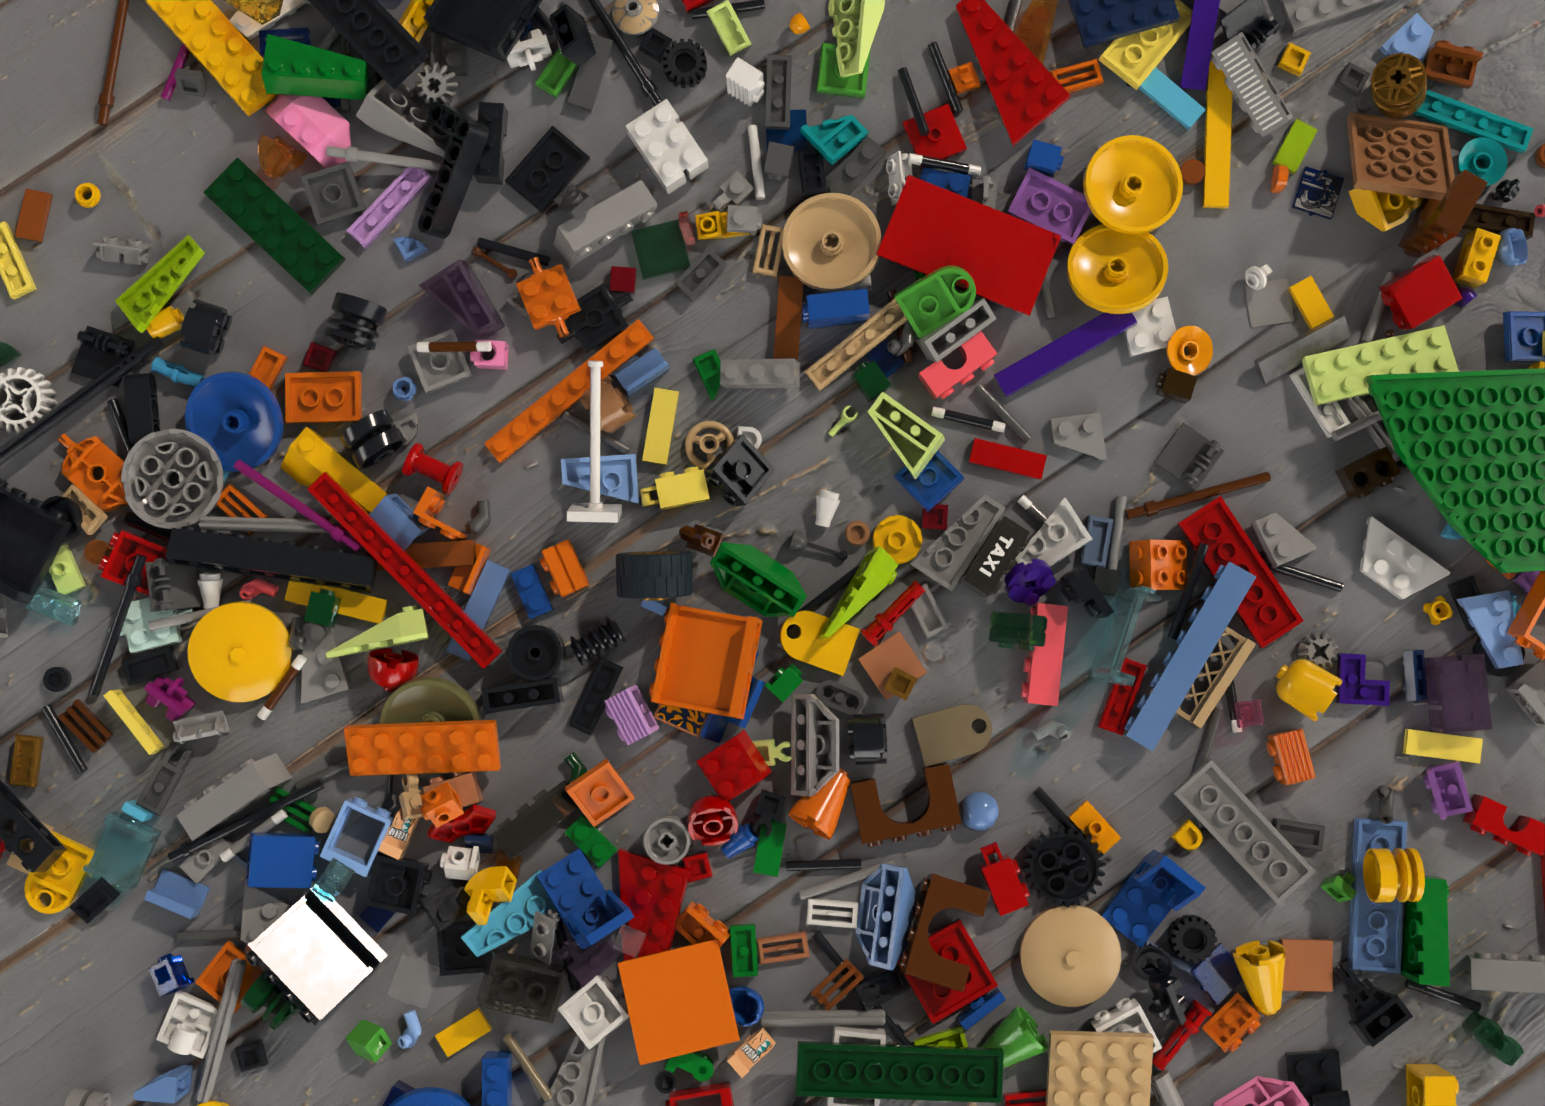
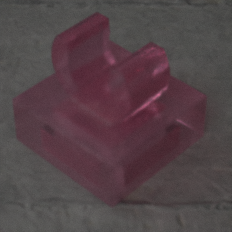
[1233,699,1265,728]

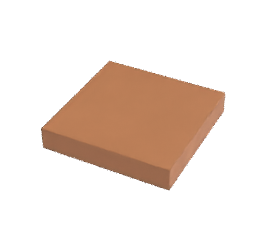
[858,631,927,700]
[1280,938,1333,992]

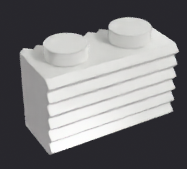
[726,57,765,107]

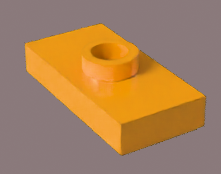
[1068,800,1121,854]

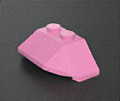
[264,94,351,169]
[1214,1076,1309,1106]

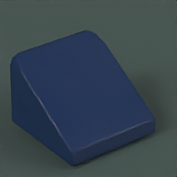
[464,833,494,853]

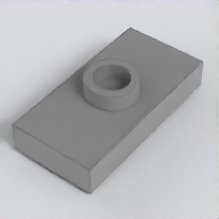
[179,829,233,884]

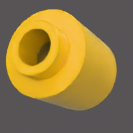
[146,306,184,339]

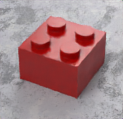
[696,730,772,802]

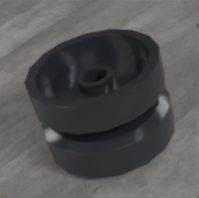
[340,409,406,469]
[507,625,566,681]

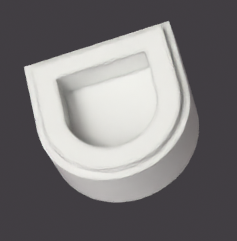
[737,426,762,450]

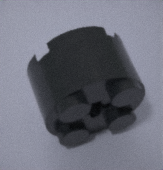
[180,299,232,356]
[848,713,887,765]

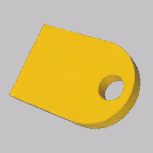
[779,611,860,676]
[24,831,98,914]

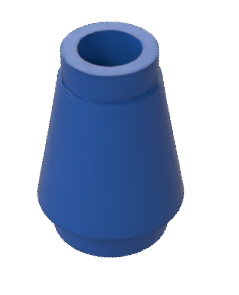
[721,823,759,859]

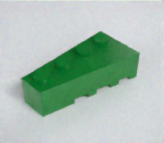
[262,34,370,100]
[1401,876,1450,987]

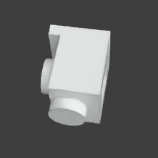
[440,846,480,881]

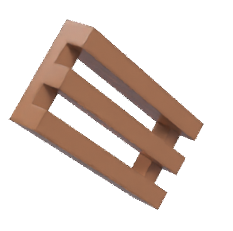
[756,931,810,965]

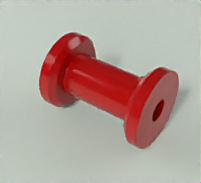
[402,442,464,495]

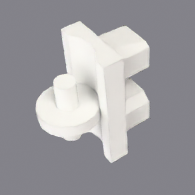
[507,29,553,71]

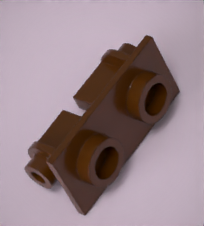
[679,524,724,557]

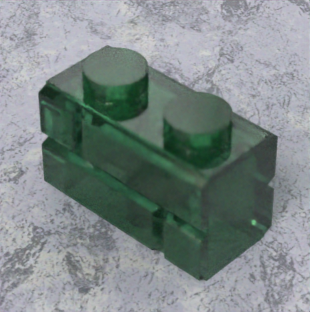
[989,612,1047,651]

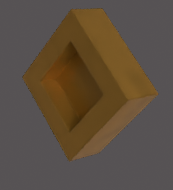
[883,667,918,701]

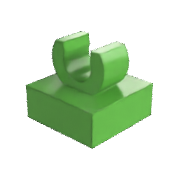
[1320,871,1357,903]

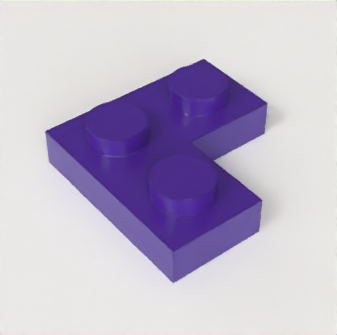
[1336,653,1390,706]

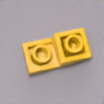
[695,211,750,240]

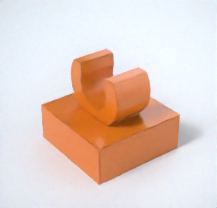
[948,61,980,95]

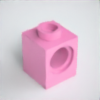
[470,340,509,370]

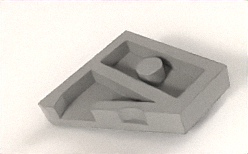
[1049,412,1107,461]

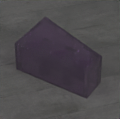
[418,259,505,339]

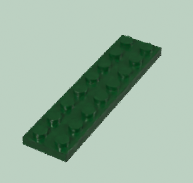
[795,1041,1004,1103]

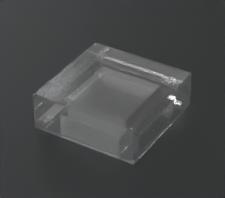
[612,924,647,958]

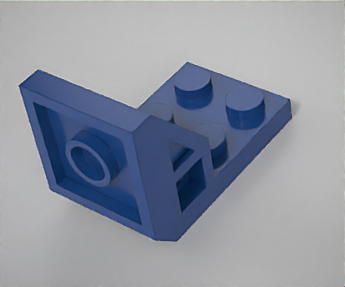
[536,848,634,949]
[1100,849,1206,947]

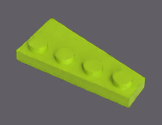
[115,234,205,333]

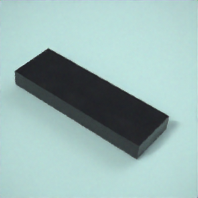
[569,657,624,735]

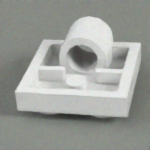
[156,990,219,1059]

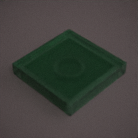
[631,219,691,280]

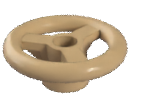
[685,421,734,469]

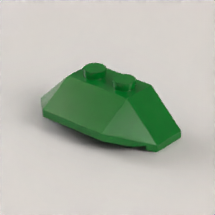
[710,542,807,617]

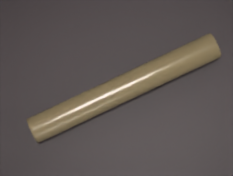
[502,1033,554,1102]

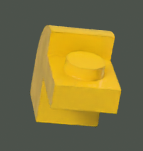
[464,866,517,925]

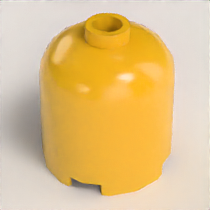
[1275,659,1342,722]

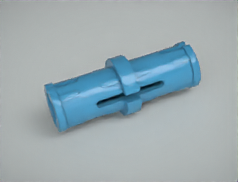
[151,357,205,388]

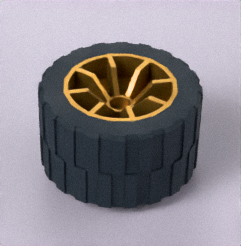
[616,551,693,601]

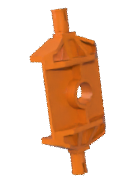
[57,433,134,512]

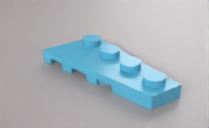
[461,869,556,957]

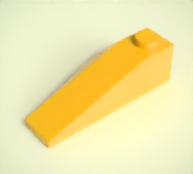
[280,427,388,513]

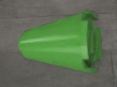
[981,1006,1049,1069]

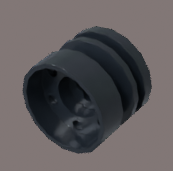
[323,292,387,350]

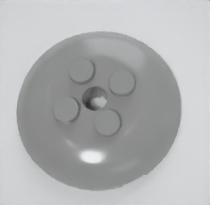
[121,429,224,529]

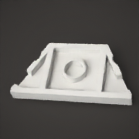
[1359,516,1450,599]

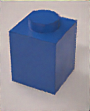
[1024,139,1064,177]

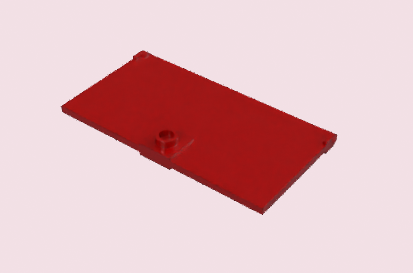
[876,175,1061,316]

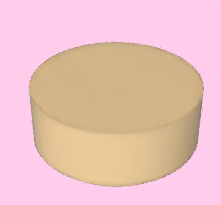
[309,807,336,834]

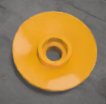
[1167,326,1213,375]

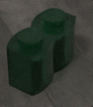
[1462,1011,1524,1066]

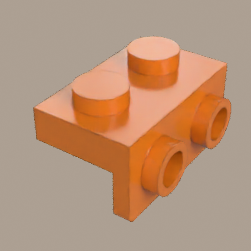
[675,901,730,948]

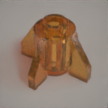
[257,134,307,179]

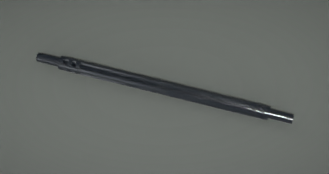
[0,337,163,466]

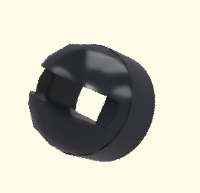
[655,1071,676,1094]

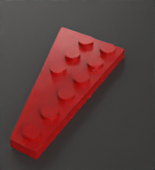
[618,848,691,961]

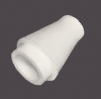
[815,489,841,527]
[197,572,223,609]

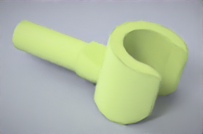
[828,406,858,437]

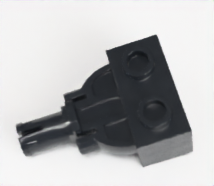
[1333,962,1413,1047]

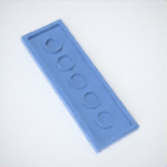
[1348,818,1407,973]

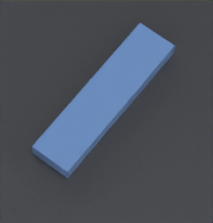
[446,560,511,661]

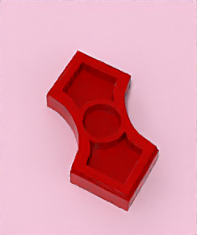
[427,804,496,844]

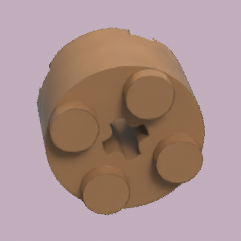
[579,375,636,434]

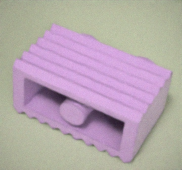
[604,684,659,746]

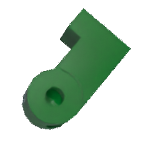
[664,1051,714,1082]

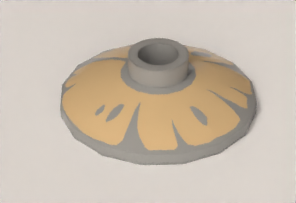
[612,0,660,36]

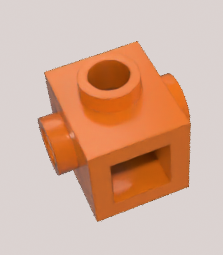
[420,781,464,828]

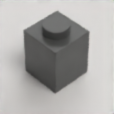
[764,141,794,181]

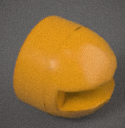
[789,12,810,34]

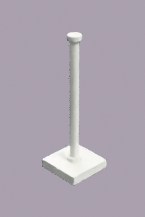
[567,360,622,523]

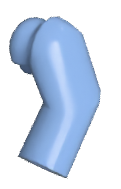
[397,1009,422,1049]

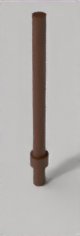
[97,0,129,126]
[1125,472,1271,520]

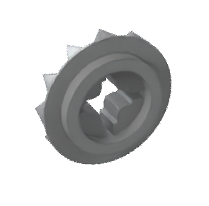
[1298,632,1339,670]

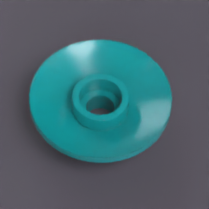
[1457,137,1508,186]

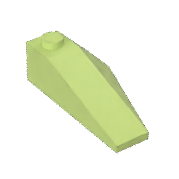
[828,0,885,77]
[326,605,429,659]

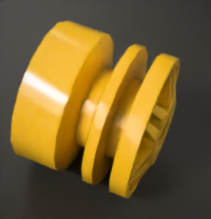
[1363,848,1425,903]

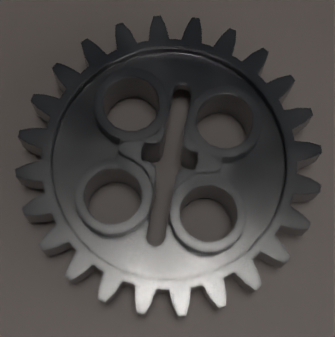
[1023,825,1106,908]

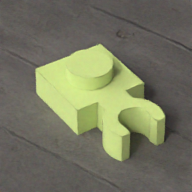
[752,739,791,766]

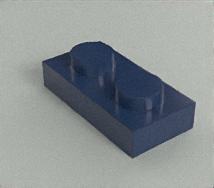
[1401,650,1427,701]

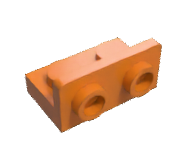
[1201,992,1261,1053]

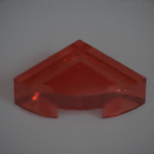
[679,211,696,246]

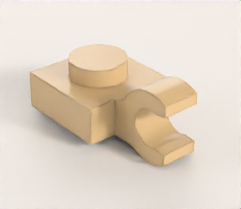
[399,774,424,820]

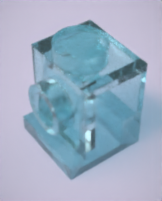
[311,858,355,903]

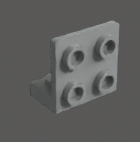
[1505,659,1545,728]

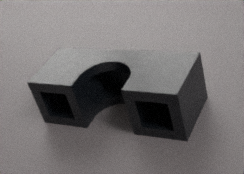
[474,102,508,185]

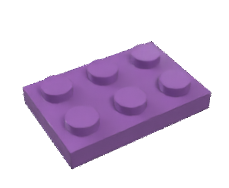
[1007,168,1091,246]

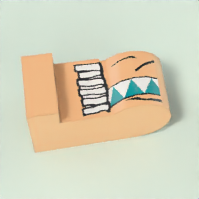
[378,808,420,860]
[727,1027,776,1078]

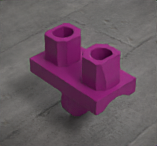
[144,676,196,722]

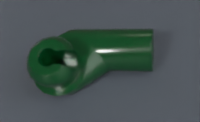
[564,752,587,785]

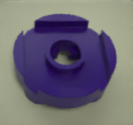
[1004,559,1056,605]

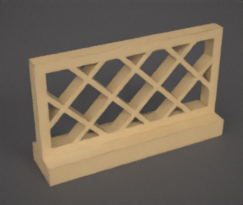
[1148,627,1256,729]

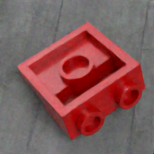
[98,529,167,596]

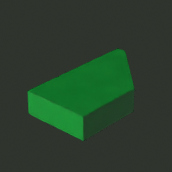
[692,349,721,401]

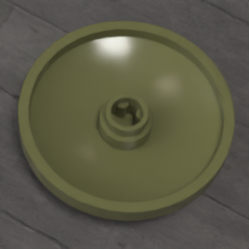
[380,677,481,775]

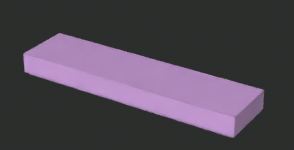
[346,167,434,249]

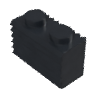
[549,4,596,66]

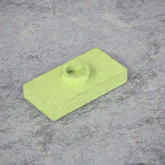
[707,0,752,57]
[48,544,86,596]

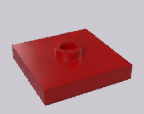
[902,104,967,169]

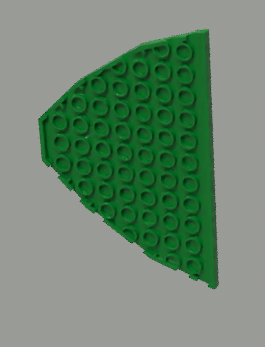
[1366,368,1545,573]

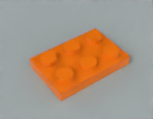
[285,371,362,424]

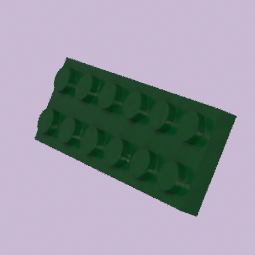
[203,157,346,294]

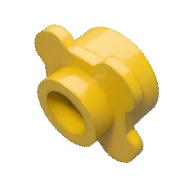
[1423,596,1453,625]

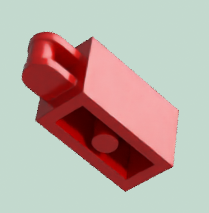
[979,842,1030,916]

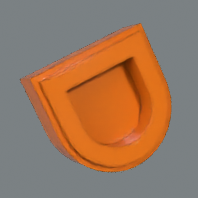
[1271,165,1289,193]

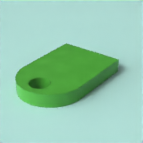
[894,266,976,339]

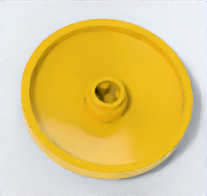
[1083,135,1183,235]
[1067,224,1168,314]
[187,601,293,702]

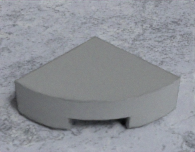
[393,412,419,446]

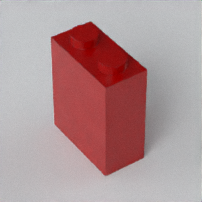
[1379,255,1463,330]

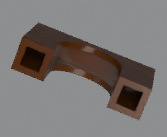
[1398,169,1488,258]
[850,762,962,847]
[899,873,990,992]

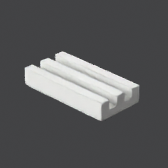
[806,898,858,928]

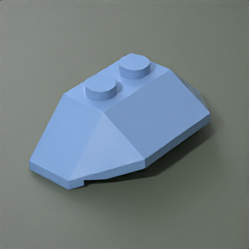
[856,863,916,970]

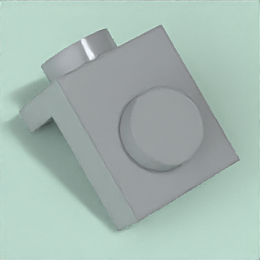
[727,205,762,236]

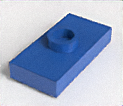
[957,987,1005,1030]

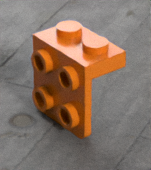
[1129,539,1187,591]

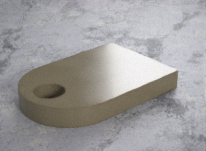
[911,704,992,767]

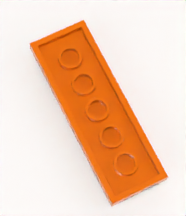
[344,720,501,776]

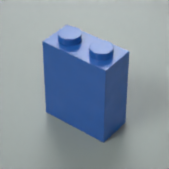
[802,289,870,329]
[245,832,319,888]

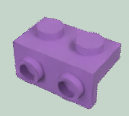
[1423,761,1473,820]

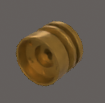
[1371,53,1427,118]

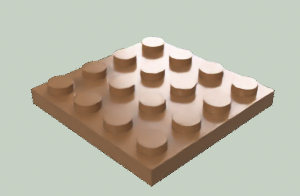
[1346,112,1455,200]

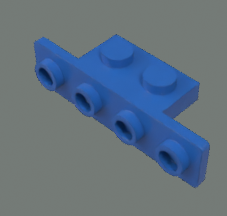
[700,651,765,743]

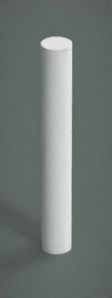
[748,125,765,200]

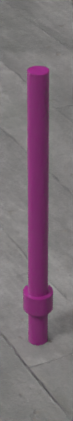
[234,459,362,552]

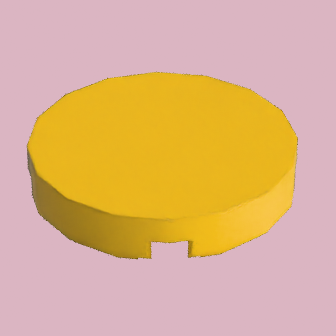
[872,515,923,564]

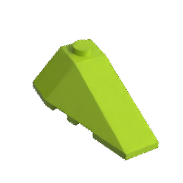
[819,546,898,640]

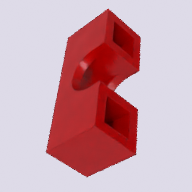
[1463,794,1545,857]

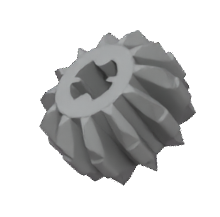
[415,62,458,104]

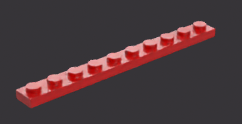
[307,472,503,669]

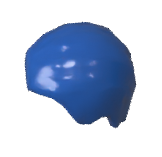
[729,986,764,1027]

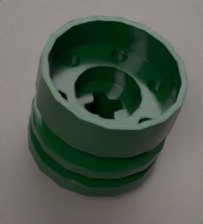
[240,972,298,1030]

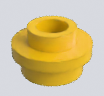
[75,183,101,208]

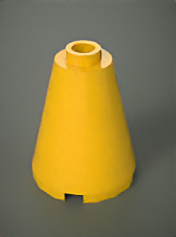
[1233,940,1286,1015]

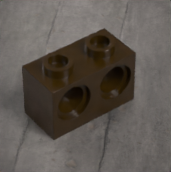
[1335,446,1401,499]

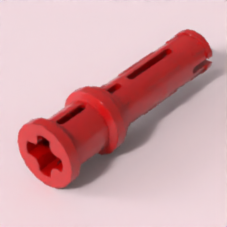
[860,580,926,647]
[1152,999,1213,1071]

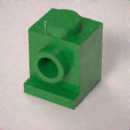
[764,663,803,702]

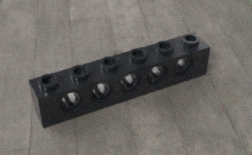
[0,780,67,873]

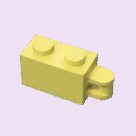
[640,466,710,510]

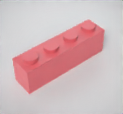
[1021,603,1068,706]

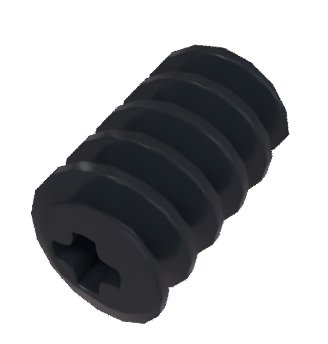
[570,616,626,666]

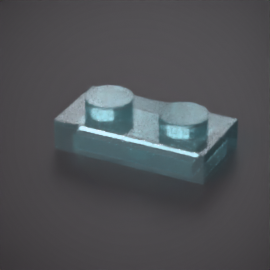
[26,585,81,626]

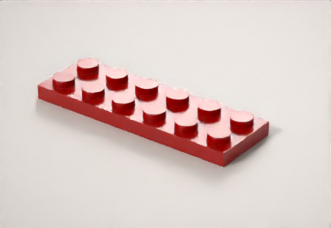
[1177,496,1304,648]

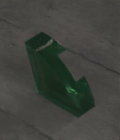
[0,342,21,367]

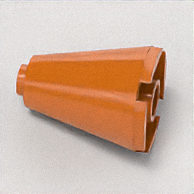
[788,768,851,840]

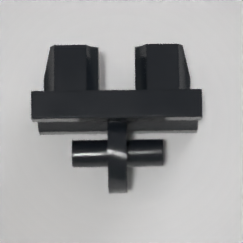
[1148,975,1190,1025]

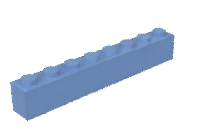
[1124,562,1256,751]

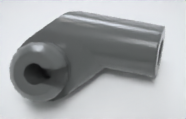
[465,500,491,535]

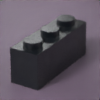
[482,677,564,714]

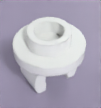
[1245,264,1273,290]

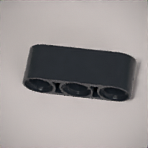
[124,373,160,446]

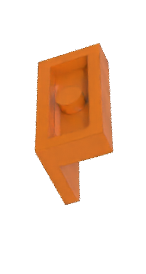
[448,539,492,595]

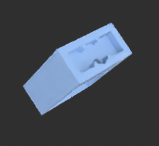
[320,797,394,877]

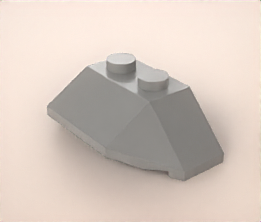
[791,694,839,796]

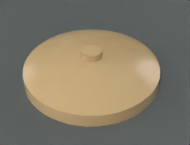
[782,193,882,292]
[1019,904,1121,1007]

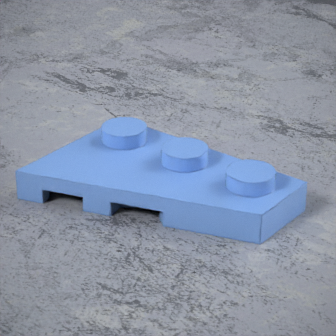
[561,454,639,504]
[1457,590,1524,669]

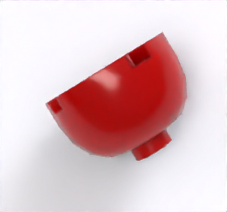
[367,648,419,692]
[687,795,738,846]

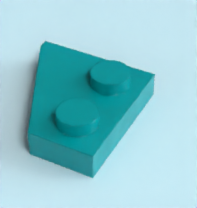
[800,115,869,165]

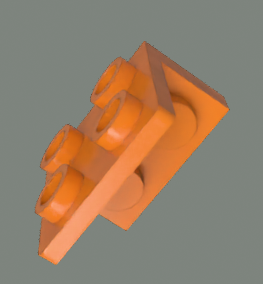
[413,486,468,541]

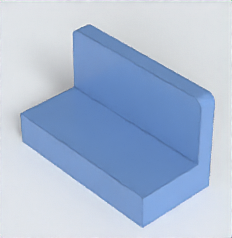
[615,347,670,397]
[369,493,430,550]
[144,869,210,919]

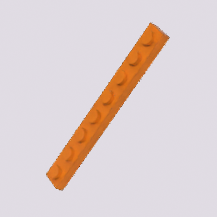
[484,319,655,463]

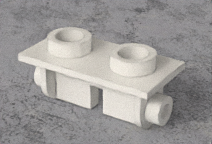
[886,151,913,206]

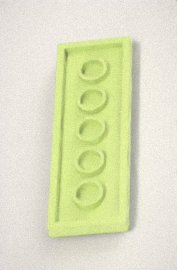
[1301,325,1459,406]

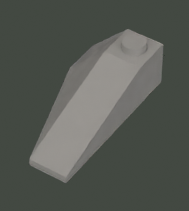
[356,79,451,157]

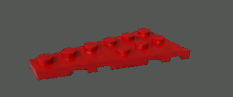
[956,0,1070,146]

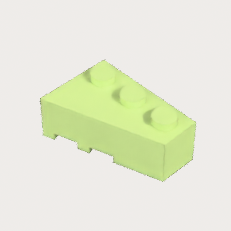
[868,392,945,480]

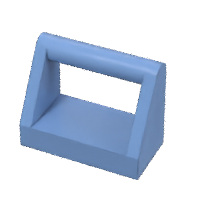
[133,1064,193,1104]

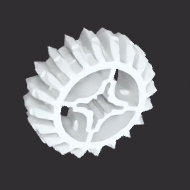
[0,367,57,434]

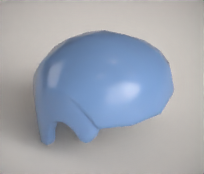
[1496,228,1528,266]
[961,792,999,832]

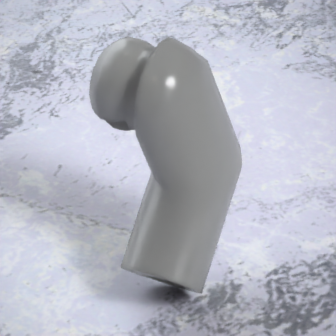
[1031,720,1071,741]

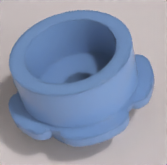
[392,377,417,401]

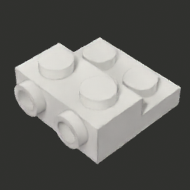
[558,975,629,1050]
[1090,998,1162,1053]

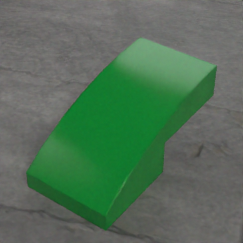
[753,821,787,878]

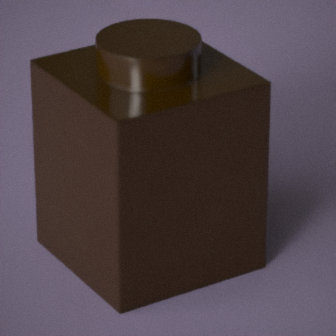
[1155,368,1198,404]

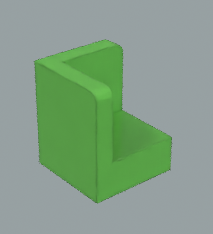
[345,1020,392,1063]

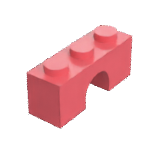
[917,331,997,400]

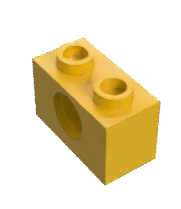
[1452,228,1501,288]

